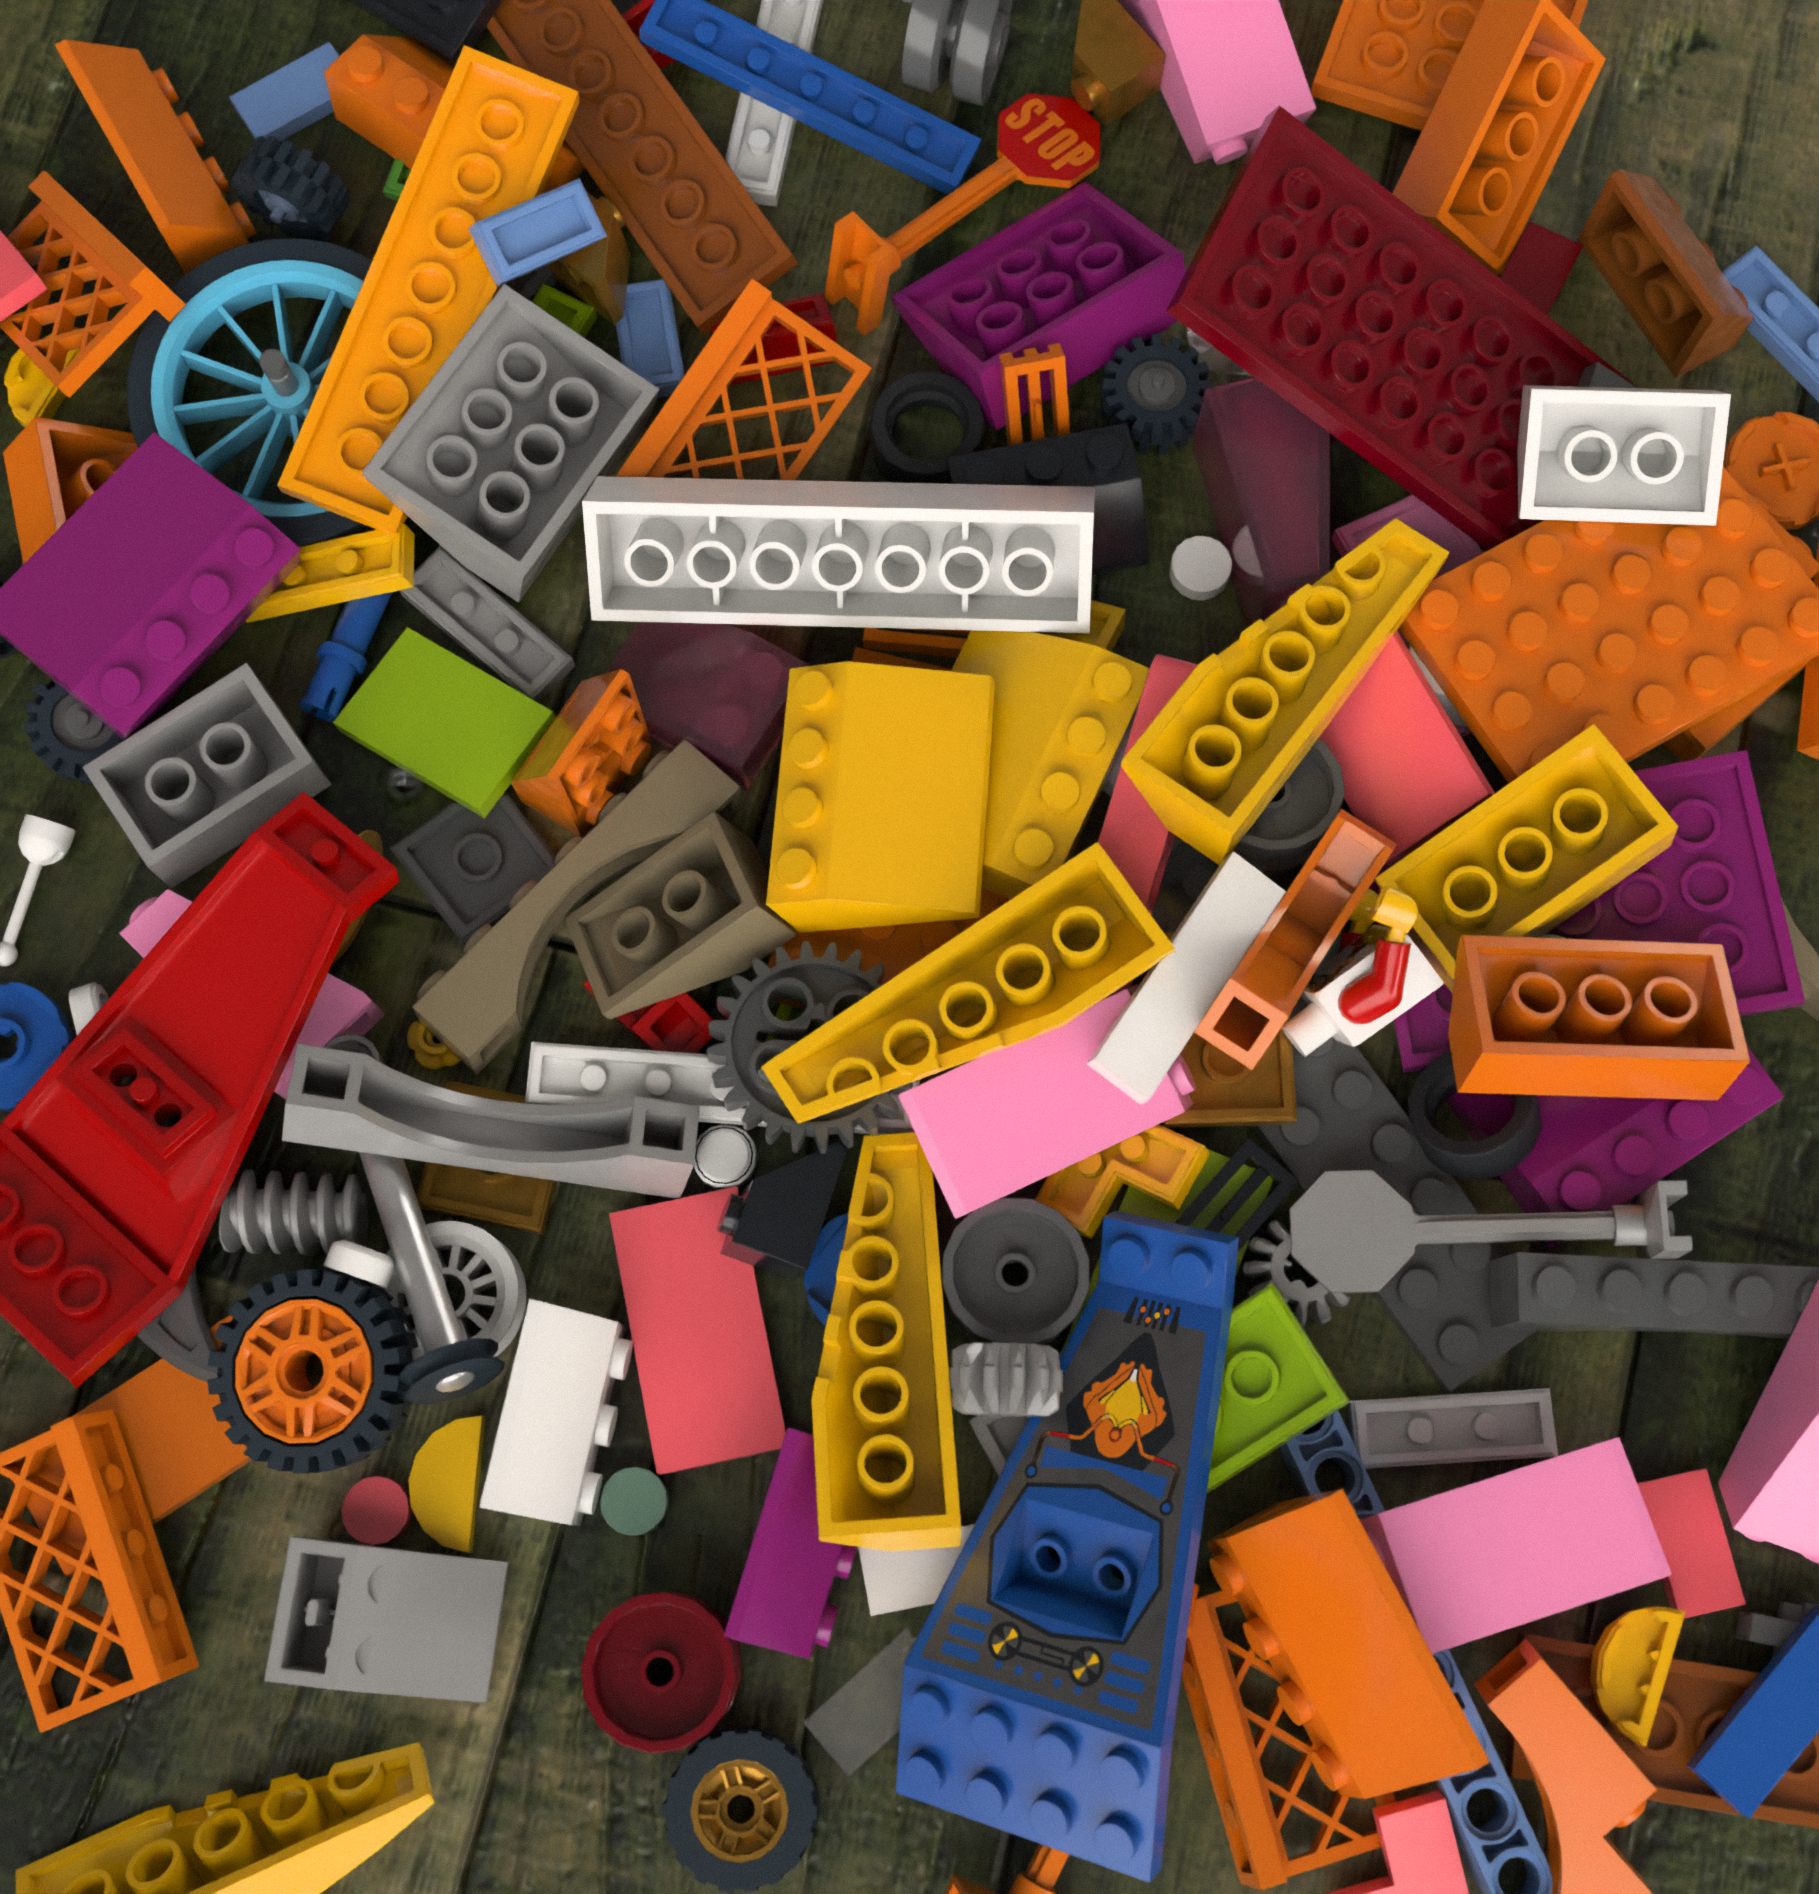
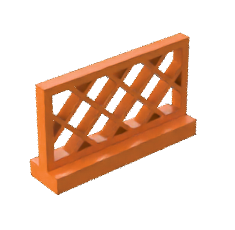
[0,170,186,398]
[615,278,872,480]
[0,1409,200,1733]
[1181,1590,1396,1890]

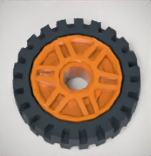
[207,1269,418,1473]

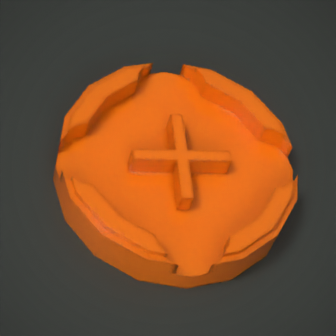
[1723,412,1819,530]

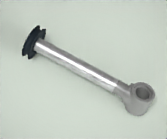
[324,1034,505,1404]

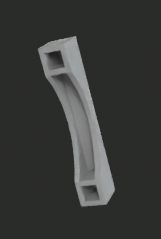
[282,1043,700,1199]

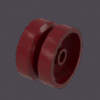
[581,1590,743,1754]

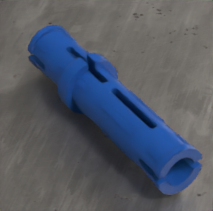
[298,592,392,722]

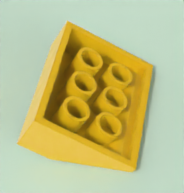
[951,630,1150,899]
[766,661,995,933]

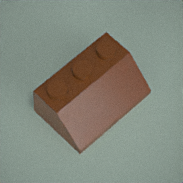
[1577,170,1754,378]

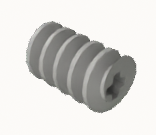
[219,1169,369,1256]

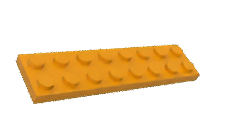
[277,45,579,535]

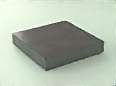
[390,792,556,946]

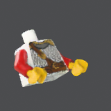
[1282,886,1444,1057]

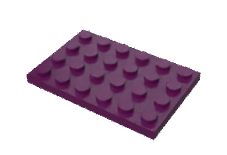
[1369,750,1805,1073]

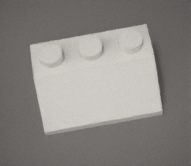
[1517,385,1731,525]
[479,1299,633,1526]

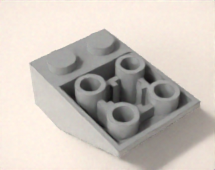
[264,1537,510,1703]

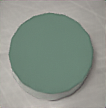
[600,1467,669,1536]

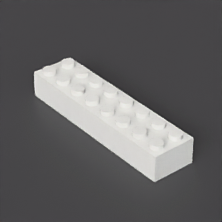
[582,476,1095,633]

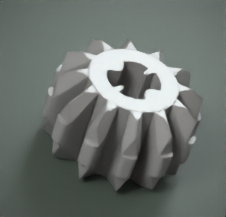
[1241,1219,1350,1327]
[949,1342,1063,1417]

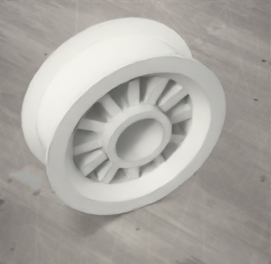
[373,1221,527,1360]

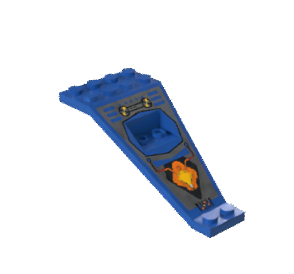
[896,1211,1239,1883]

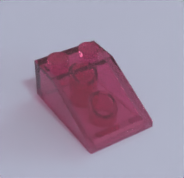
[605,622,808,791]

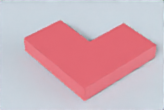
[1637,1468,1746,1618]
[1323,1790,1469,1894]

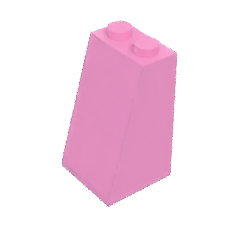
[1120,0,1316,165]
[898,984,1196,1219]
[1718,1280,1819,1563]
[1359,1437,1672,1654]

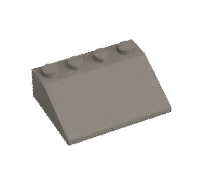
[362,284,659,603]

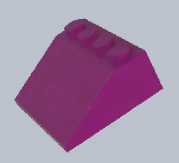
[891,182,1186,431]
[0,432,300,740]
[1446,1047,1784,1248]

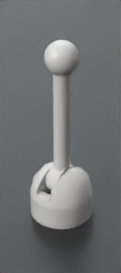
[0,814,76,967]

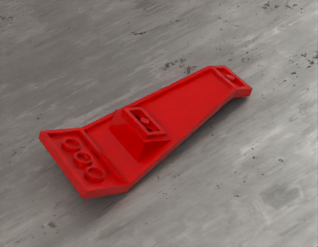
[0,791,400,1389]

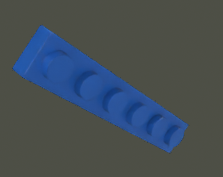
[639,0,982,195]

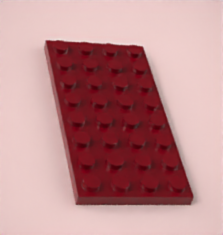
[1166,105,1639,550]

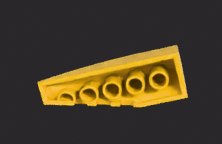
[1121,518,1450,865]
[761,842,1175,1124]
[811,1132,961,1552]
[15,1742,435,1894]

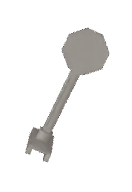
[1289,1170,1693,1293]

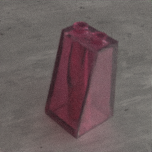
[1192,378,1330,628]

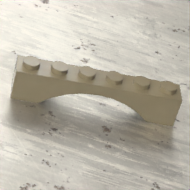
[412,739,741,1075]

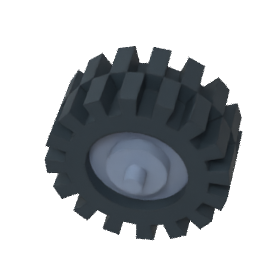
[231,135,351,242]

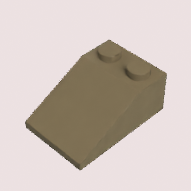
[564,811,797,1019]

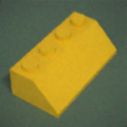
[1375,724,1679,993]

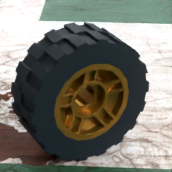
[662,1726,819,1893]

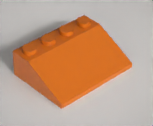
[1206,1489,1490,1799]

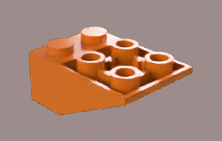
[511,669,651,838]

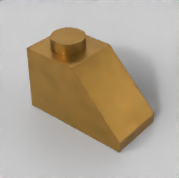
[1070,0,1166,126]
[545,192,631,325]

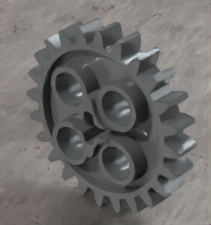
[707,941,913,1154]

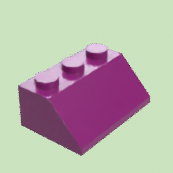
[724,1427,858,1659]

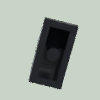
[717,1142,848,1281]

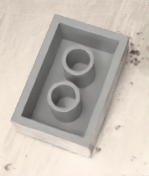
[82,663,331,889]

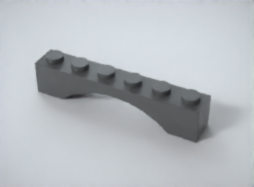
[1489,1252,1819,1340]

